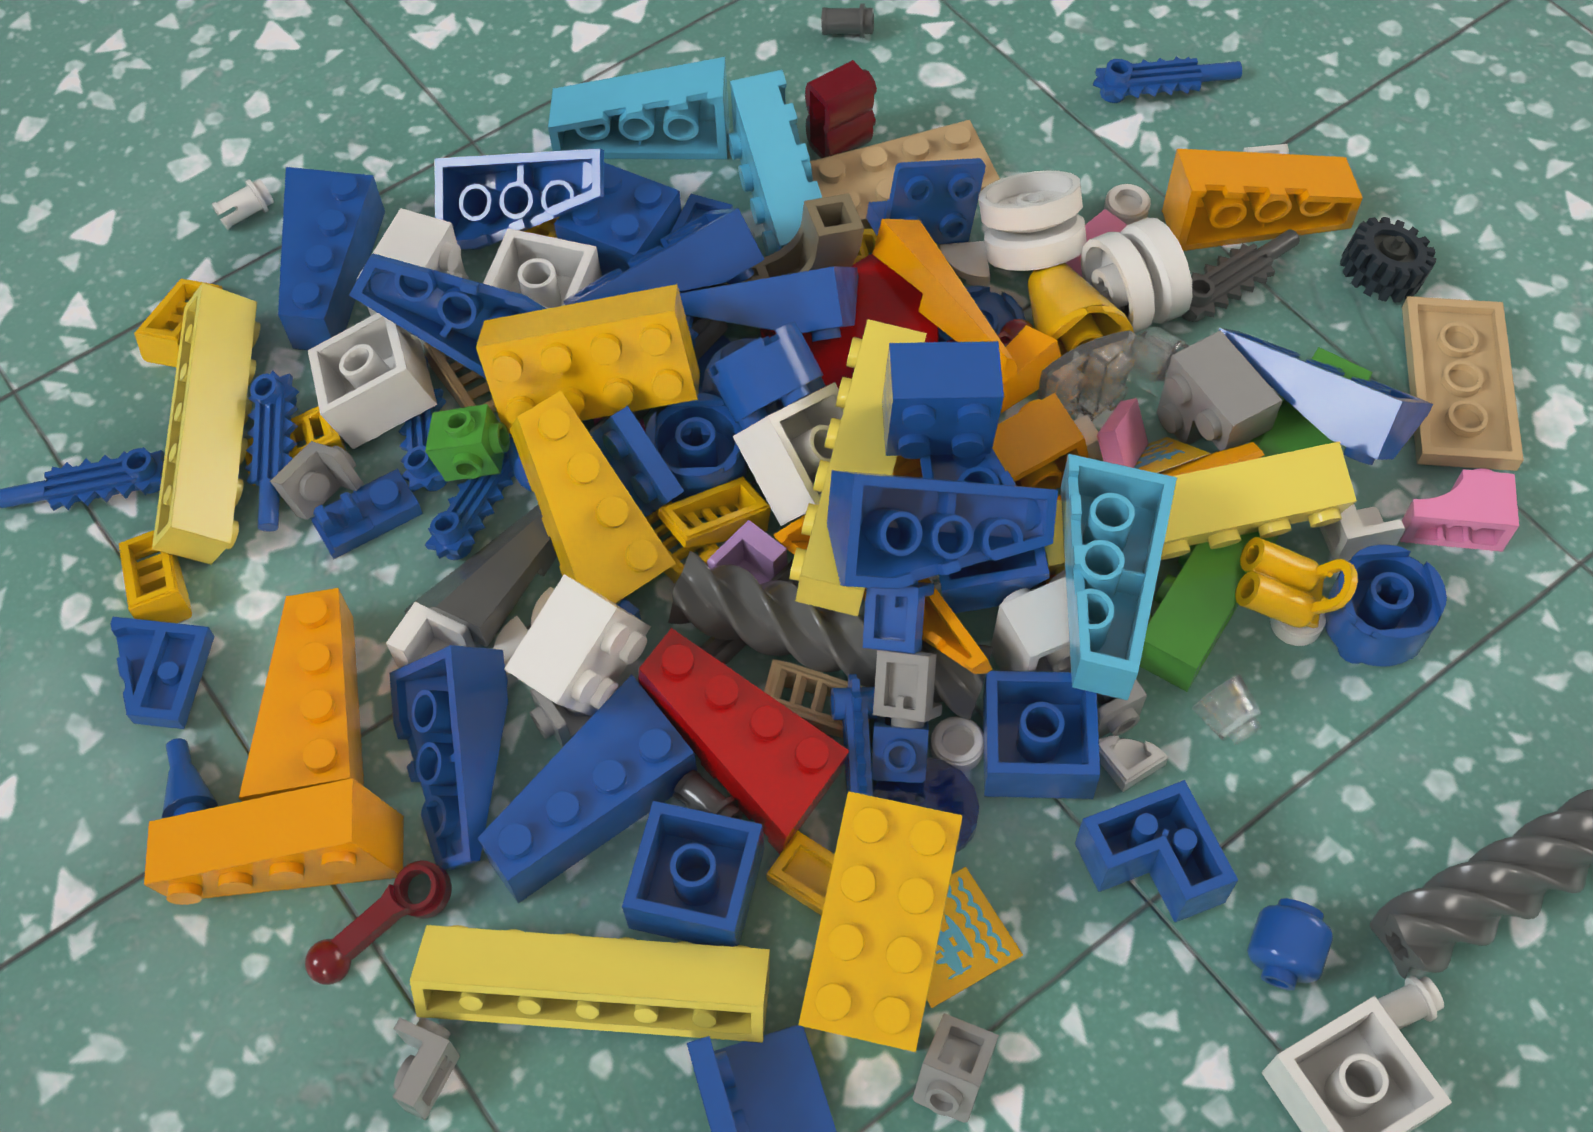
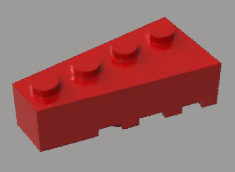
[638,628,849,855]

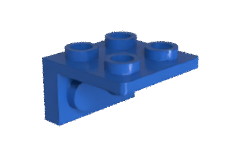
[866,158,986,245]
[590,406,684,518]
[687,1025,837,1132]

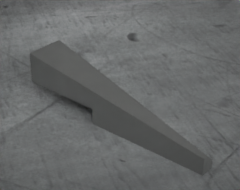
[404,504,557,647]

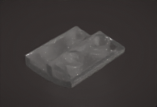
[1037,330,1137,421]

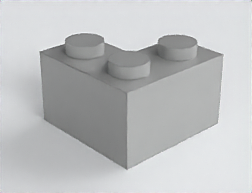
[1157,330,1282,451]

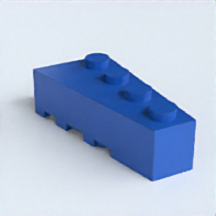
[278,167,385,351]
[478,674,697,903]

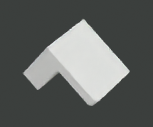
[1320,504,1405,561]
[386,602,475,668]

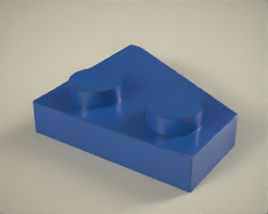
[110,616,215,729]

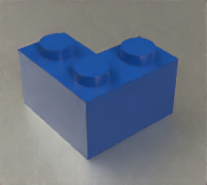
[1075,780,1238,923]

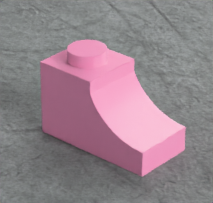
[1400,469,1519,552]

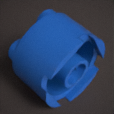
[707,321,826,430]
[646,393,748,503]
[1325,545,1447,667]

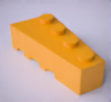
[1162,149,1363,251]
[904,393,1089,489]

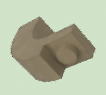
[710,193,864,288]

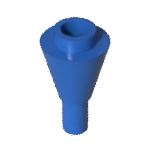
[162,738,219,818]

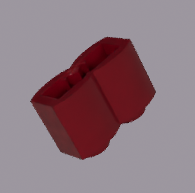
[805,60,877,158]

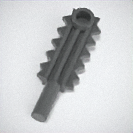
[1181,229,1300,322]

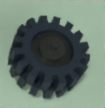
[1340,217,1436,303]

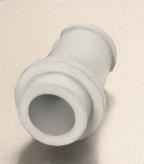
[212,179,274,230]
[1377,976,1444,1030]

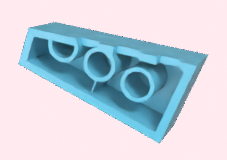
[548,57,730,159]
[727,70,822,256]
[1061,454,1177,700]

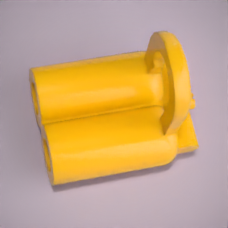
[1235,537,1358,628]

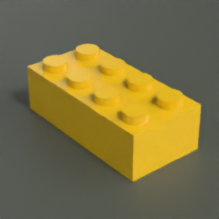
[476,284,700,434]
[798,791,962,1052]

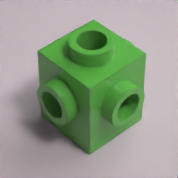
[425,404,510,482]

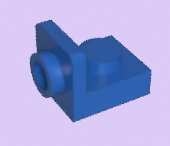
[862,581,935,654]
[871,716,929,783]

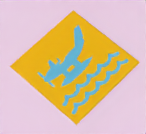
[1134,437,1211,473]
[927,867,1023,1008]

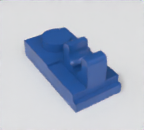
[310,468,423,560]

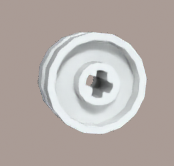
[978,171,1087,271]
[1081,217,1193,336]

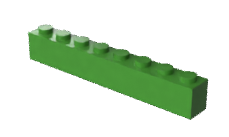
[1139,347,1373,692]

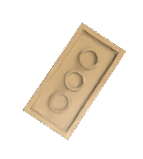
[810,120,1000,229]
[1402,296,1524,471]

